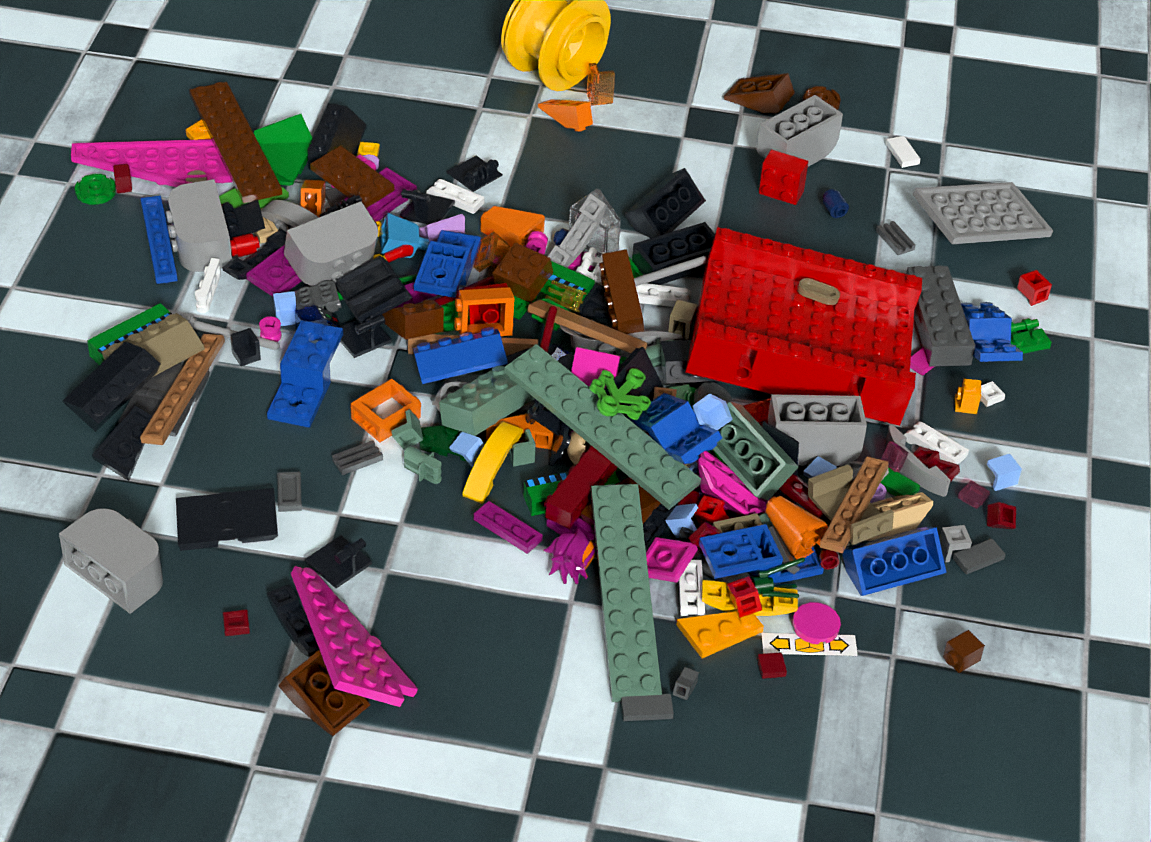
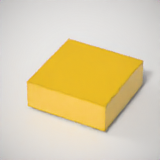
[357,142,380,158]

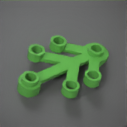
[589,368,651,420]

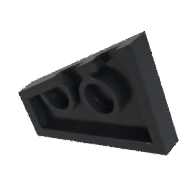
[92,406,153,481]

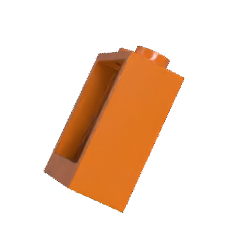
[454,287,514,336]
[351,379,421,443]

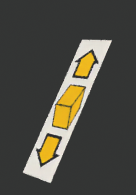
[762,633,858,656]

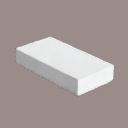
[886,136,920,168]

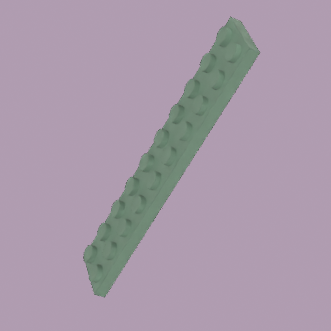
[504,344,701,510]
[591,484,662,702]

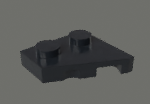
[575,283,610,319]

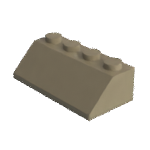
[102,313,205,377]

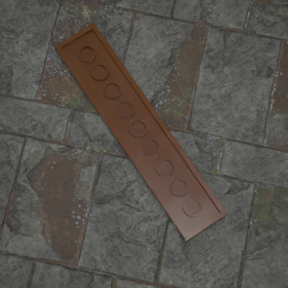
[189,82,282,203]

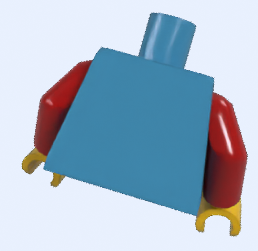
[373,213,429,263]

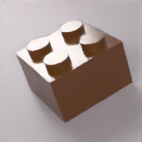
[493,243,553,303]

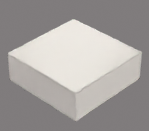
[980,381,1005,407]

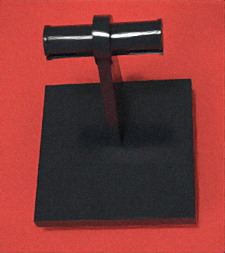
[400,189,455,225]
[338,315,391,358]
[526,401,571,466]
[305,535,372,589]

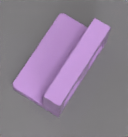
[419,214,465,243]

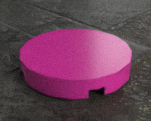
[792,602,841,644]

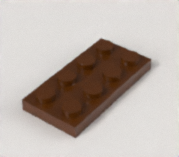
[310,146,395,208]

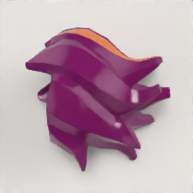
[543,528,596,584]

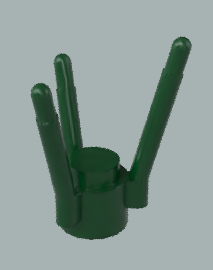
[752,557,805,598]

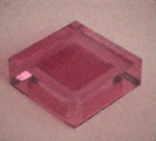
[881,441,909,472]
[958,480,990,509]

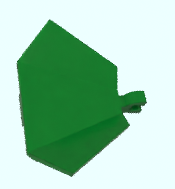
[254,114,313,186]

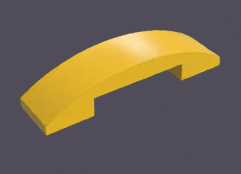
[462,422,524,504]
[702,580,798,616]

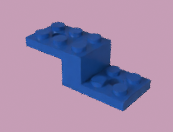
[414,230,481,298]
[961,302,1023,362]
[267,320,343,428]
[628,393,723,464]
[699,524,824,584]

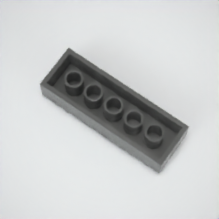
[906,265,975,366]

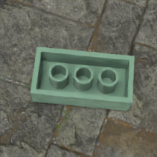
[439,366,534,436]
[713,402,798,500]

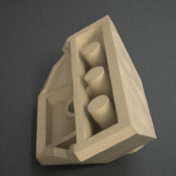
[867,492,933,541]

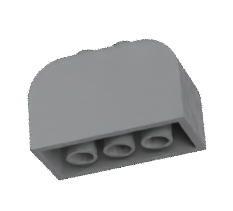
[757,95,843,166]
[166,179,232,272]
[284,202,378,286]
[768,395,867,466]
[59,509,163,614]

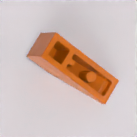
[538,99,593,131]
[486,414,555,450]

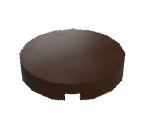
[803,86,841,110]

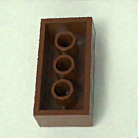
[599,249,644,334]

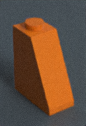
[301,180,326,218]
[480,206,545,248]

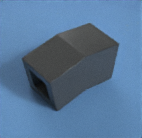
[673,667,699,700]

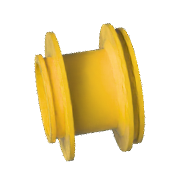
[501,0,611,91]

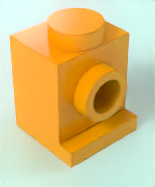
[955,379,981,414]

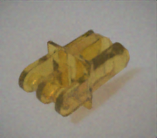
[545,280,587,312]

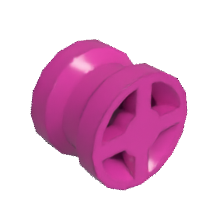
[526,231,548,255]
[259,316,282,342]

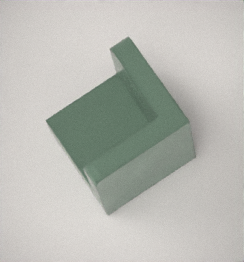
[392,409,423,449]
[508,429,536,467]

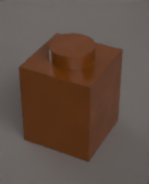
[943,630,985,673]

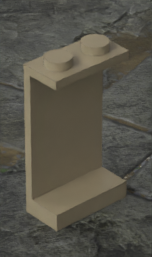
[808,464,894,545]

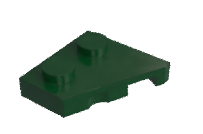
[419,425,466,461]

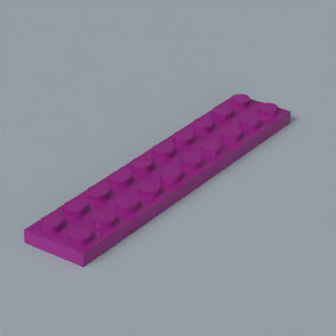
[246,167,417,297]

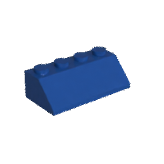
[413,327,508,384]
[842,527,947,596]

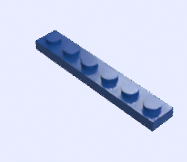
[140,195,177,284]

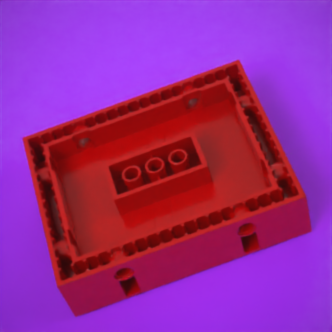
[686,227,922,426]

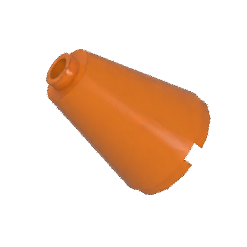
[765,496,828,559]

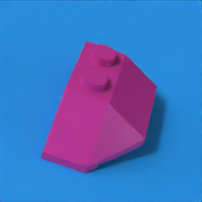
[698,451,770,516]

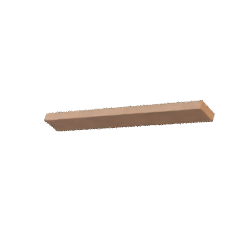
[140,334,225,445]

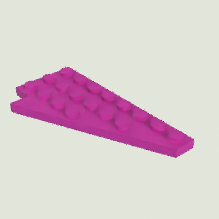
[71,139,232,187]
[291,566,418,707]

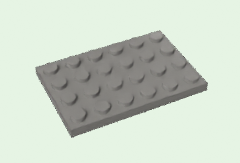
[913,182,1053,244]

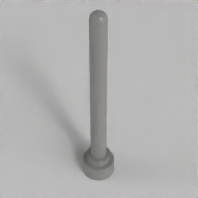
[634,256,708,286]
[182,313,280,350]

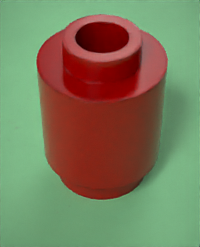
[230,233,260,258]

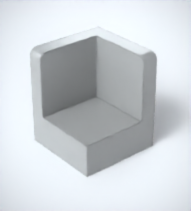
[939,525,972,562]

